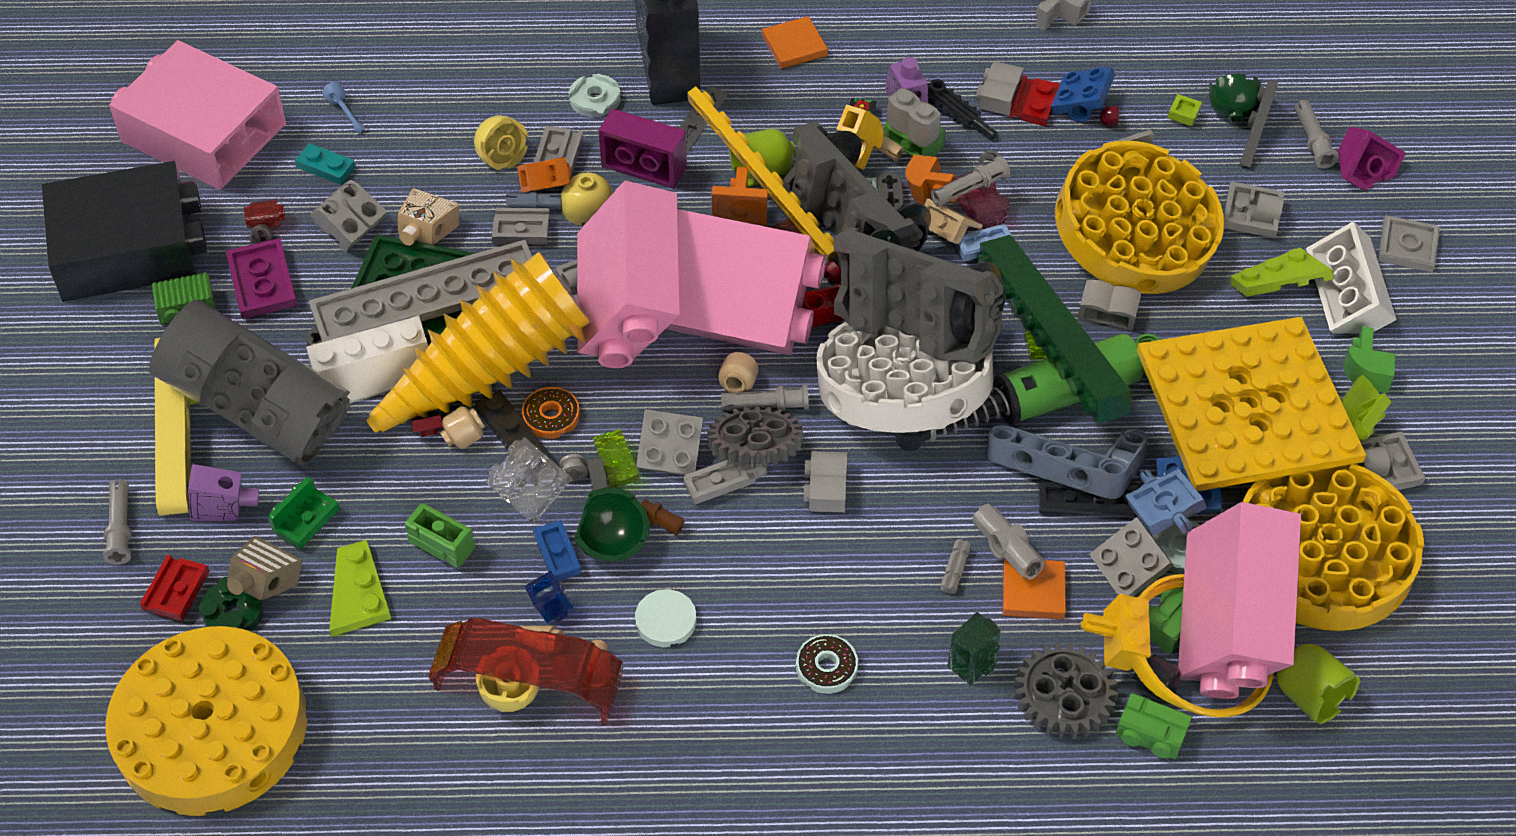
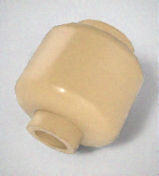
[718,352,759,393]
[440,406,485,449]

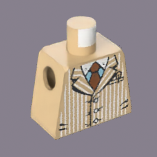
[398,188,459,246]

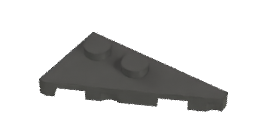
[1239,79,1279,169]

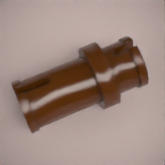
[641,499,685,536]

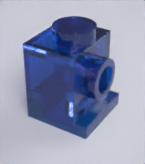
[525,571,574,623]

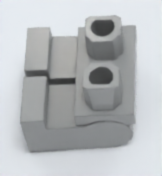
[309,180,388,253]

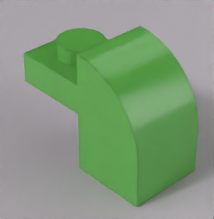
[1343,326,1396,393]

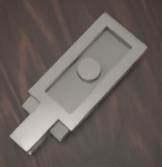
[683,460,767,505]

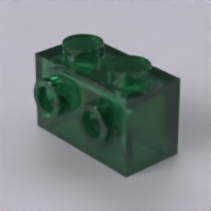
[947,612,1001,686]

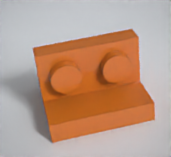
[712,167,768,227]

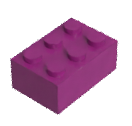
[598,109,687,189]

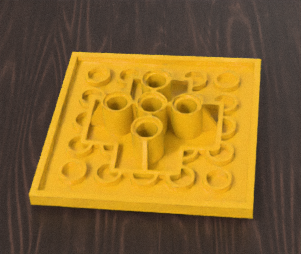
[1136,317,1366,491]

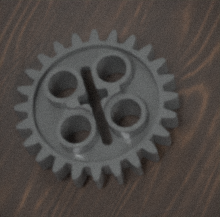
[707,406,803,468]
[1014,642,1118,739]

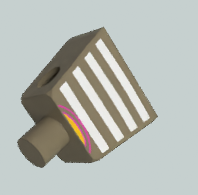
[227,536,302,600]

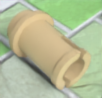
[873,132,905,162]

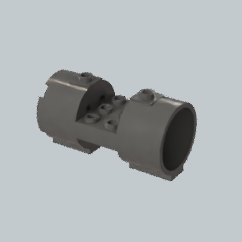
[149,299,351,467]

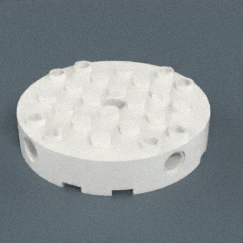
[817,322,993,433]

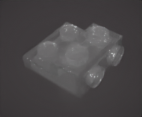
[486,437,573,524]

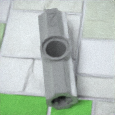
[973,503,1045,580]

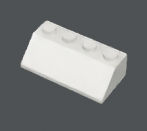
[1306,221,1397,334]
[306,316,428,403]

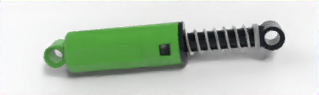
[895,333,1160,451]

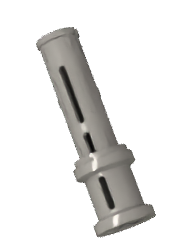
[1294,100,1339,168]
[931,156,1010,207]
[721,384,809,412]
[103,479,132,565]

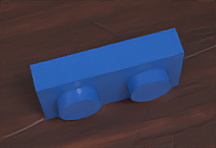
[533,520,581,583]

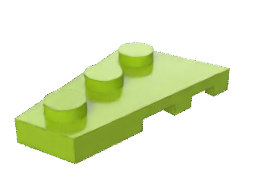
[1230,247,1333,297]
[329,540,391,637]

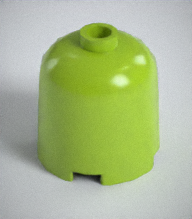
[729,129,796,188]
[1277,643,1360,724]

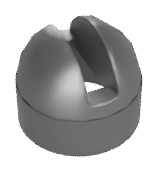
[979,150,1000,166]
[249,224,273,244]

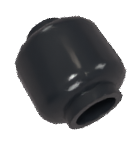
[1132,654,1182,701]

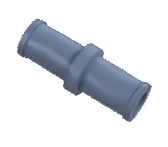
[506,191,561,210]

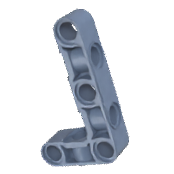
[987,425,1148,499]

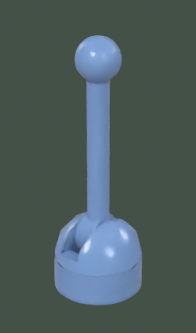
[322,82,364,133]

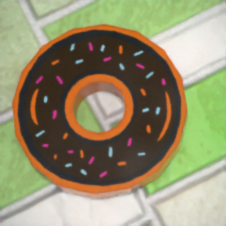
[522,387,580,439]

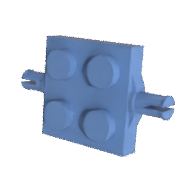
[1125,469,1207,536]

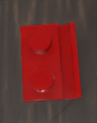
[1009,75,1060,127]
[139,555,210,622]

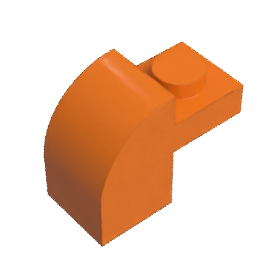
[905,155,957,205]
[517,157,571,193]

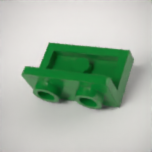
[268,476,340,550]

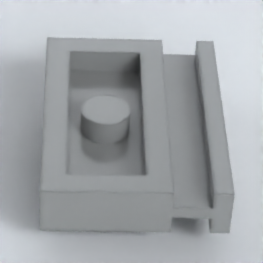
[533,126,584,176]
[492,208,550,245]

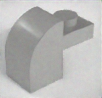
[1036,0,1091,31]

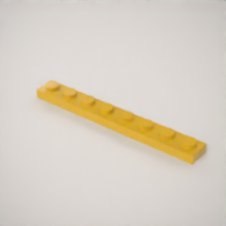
[688,86,836,263]

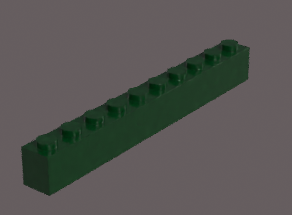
[977,235,1131,424]

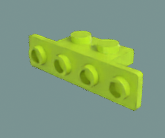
[1341,375,1391,441]

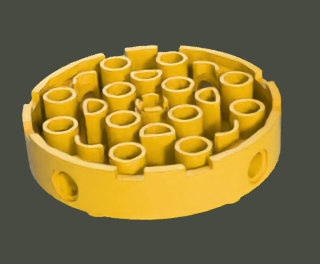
[1055,141,1224,294]
[1243,464,1424,631]
[106,626,307,816]

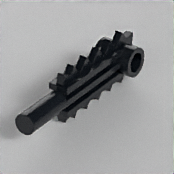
[927,79,998,140]

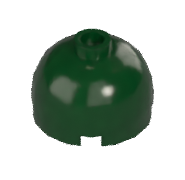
[1209,74,1261,122]

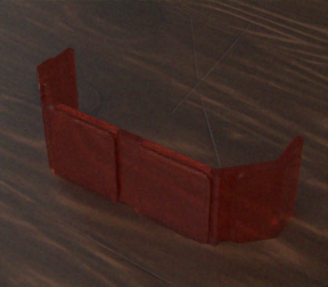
[428,618,623,725]

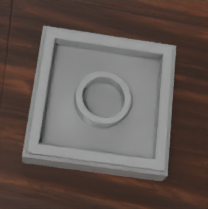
[1378,215,1440,272]

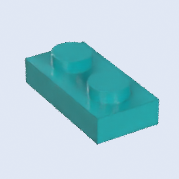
[295,143,356,185]

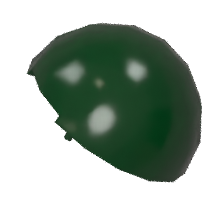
[574,487,650,563]

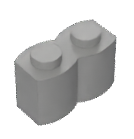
[976,61,1024,115]
[887,88,941,147]
[1078,280,1142,331]
[804,451,847,512]

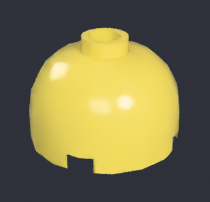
[474,115,528,170]
[561,172,613,226]
[476,647,540,712]

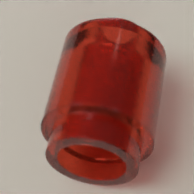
[244,199,286,228]

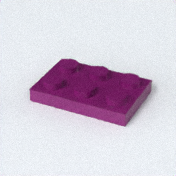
[226,238,297,319]

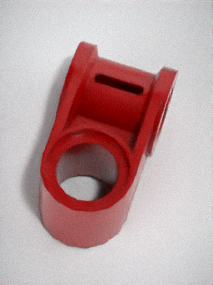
[802,284,845,327]

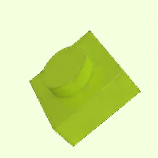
[1168,94,1202,126]

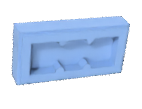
[954,224,1012,261]

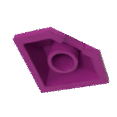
[1338,126,1406,190]

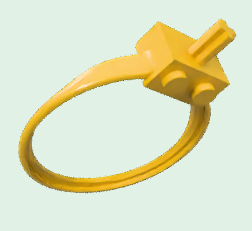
[1081,574,1274,718]

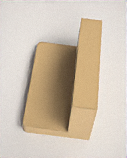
[925,198,983,245]

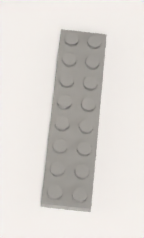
[309,240,532,342]

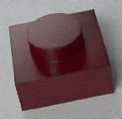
[411,415,443,437]

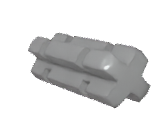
[940,539,971,595]

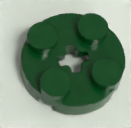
[199,577,264,632]

